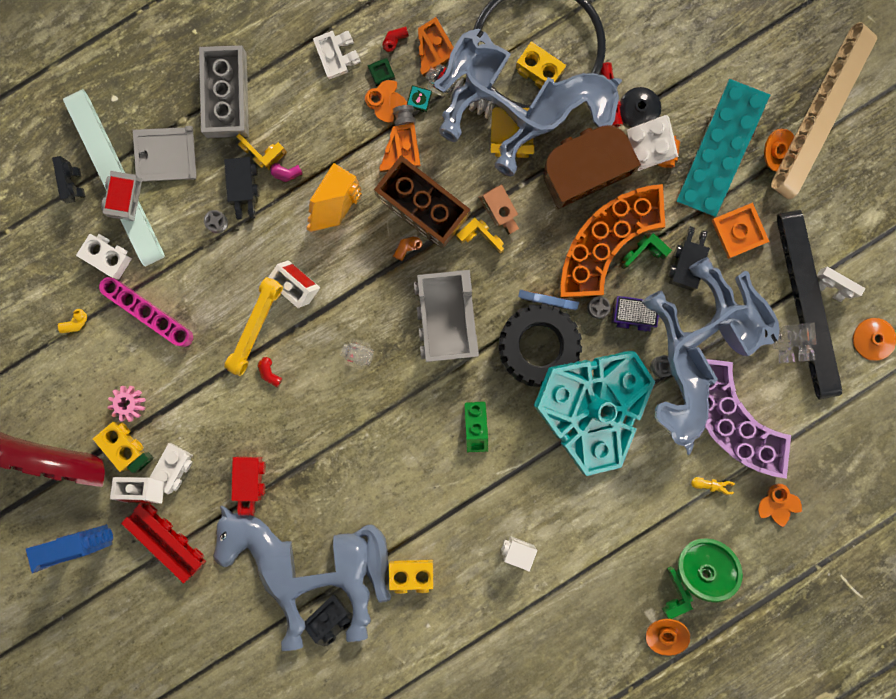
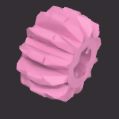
[108,386,146,422]

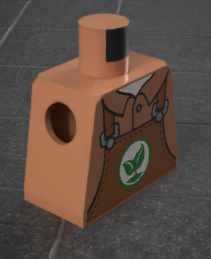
[479,184,519,235]

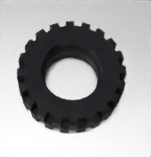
[498,304,582,387]

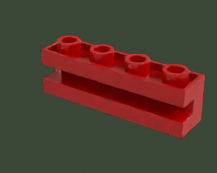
[121,503,206,584]

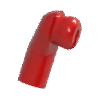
[382,26,409,52]
[258,357,282,388]

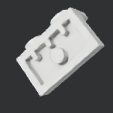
[150,443,193,494]

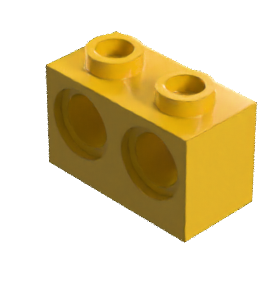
[515,42,566,89]
[93,422,144,472]
[389,560,434,594]

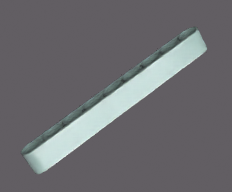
[63,89,165,267]

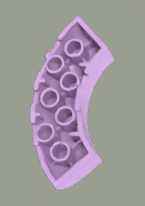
[705,359,791,479]

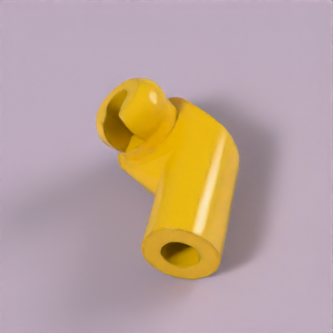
[58,309,87,333]

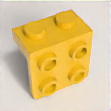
[490,107,534,158]

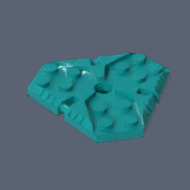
[534,351,655,476]

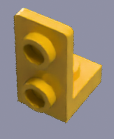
[236,134,287,170]
[456,218,504,254]

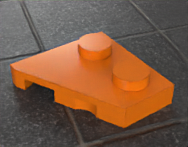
[418,17,454,76]
[380,123,421,173]

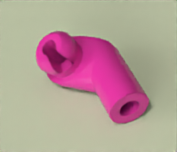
[270,163,303,182]

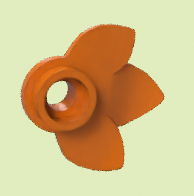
[365,80,407,123]
[758,483,802,527]

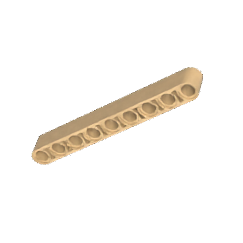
[771,22,877,200]

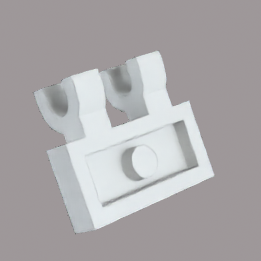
[313,31,361,80]
[817,267,865,302]

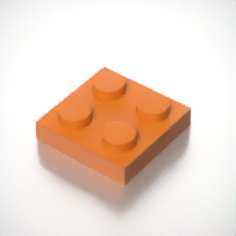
[712,202,770,259]

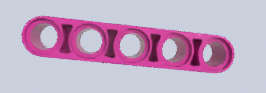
[99,277,193,347]

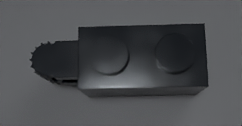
[224,157,260,220]
[667,226,710,291]

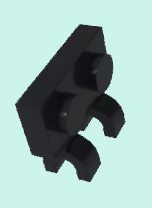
[52,156,86,204]

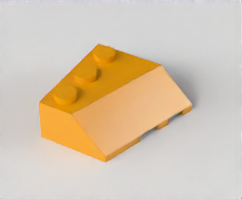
[307,163,362,232]

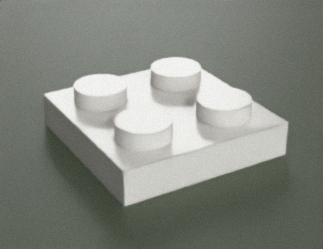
[627,115,678,171]

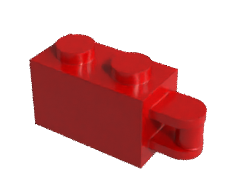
[231,456,266,516]

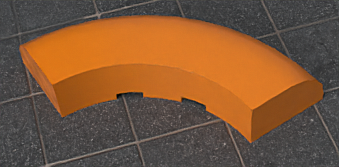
[560,184,665,299]

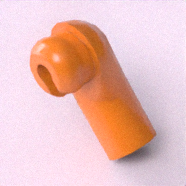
[393,236,422,261]

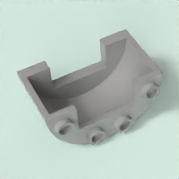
[414,270,479,362]

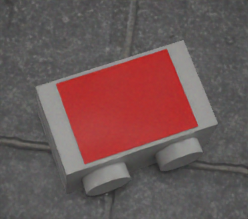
[101,171,142,221]

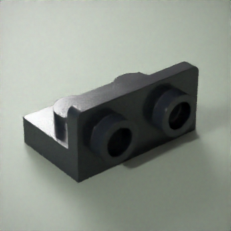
[305,594,353,646]

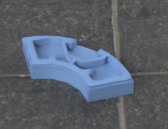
[518,290,579,310]

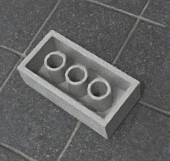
[199,45,249,138]

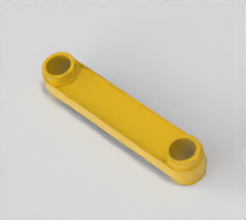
[224,277,283,376]

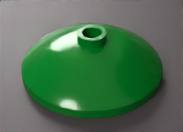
[678,538,743,602]

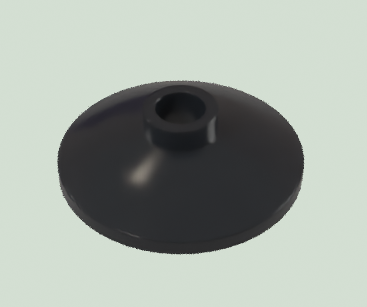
[620,87,661,127]

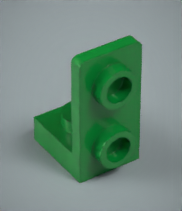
[621,233,672,269]
[464,402,488,453]
[662,566,693,619]

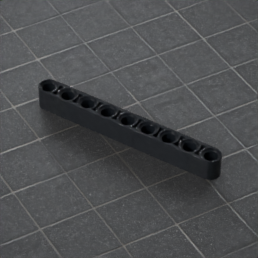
[777,210,842,400]

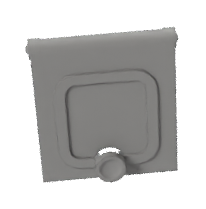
[133,126,197,182]

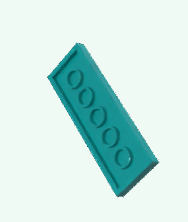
[676,79,771,217]

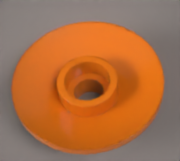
[764,128,795,172]
[853,318,896,361]
[646,619,690,656]

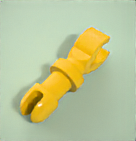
[691,477,735,495]

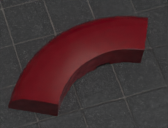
[0,432,105,487]

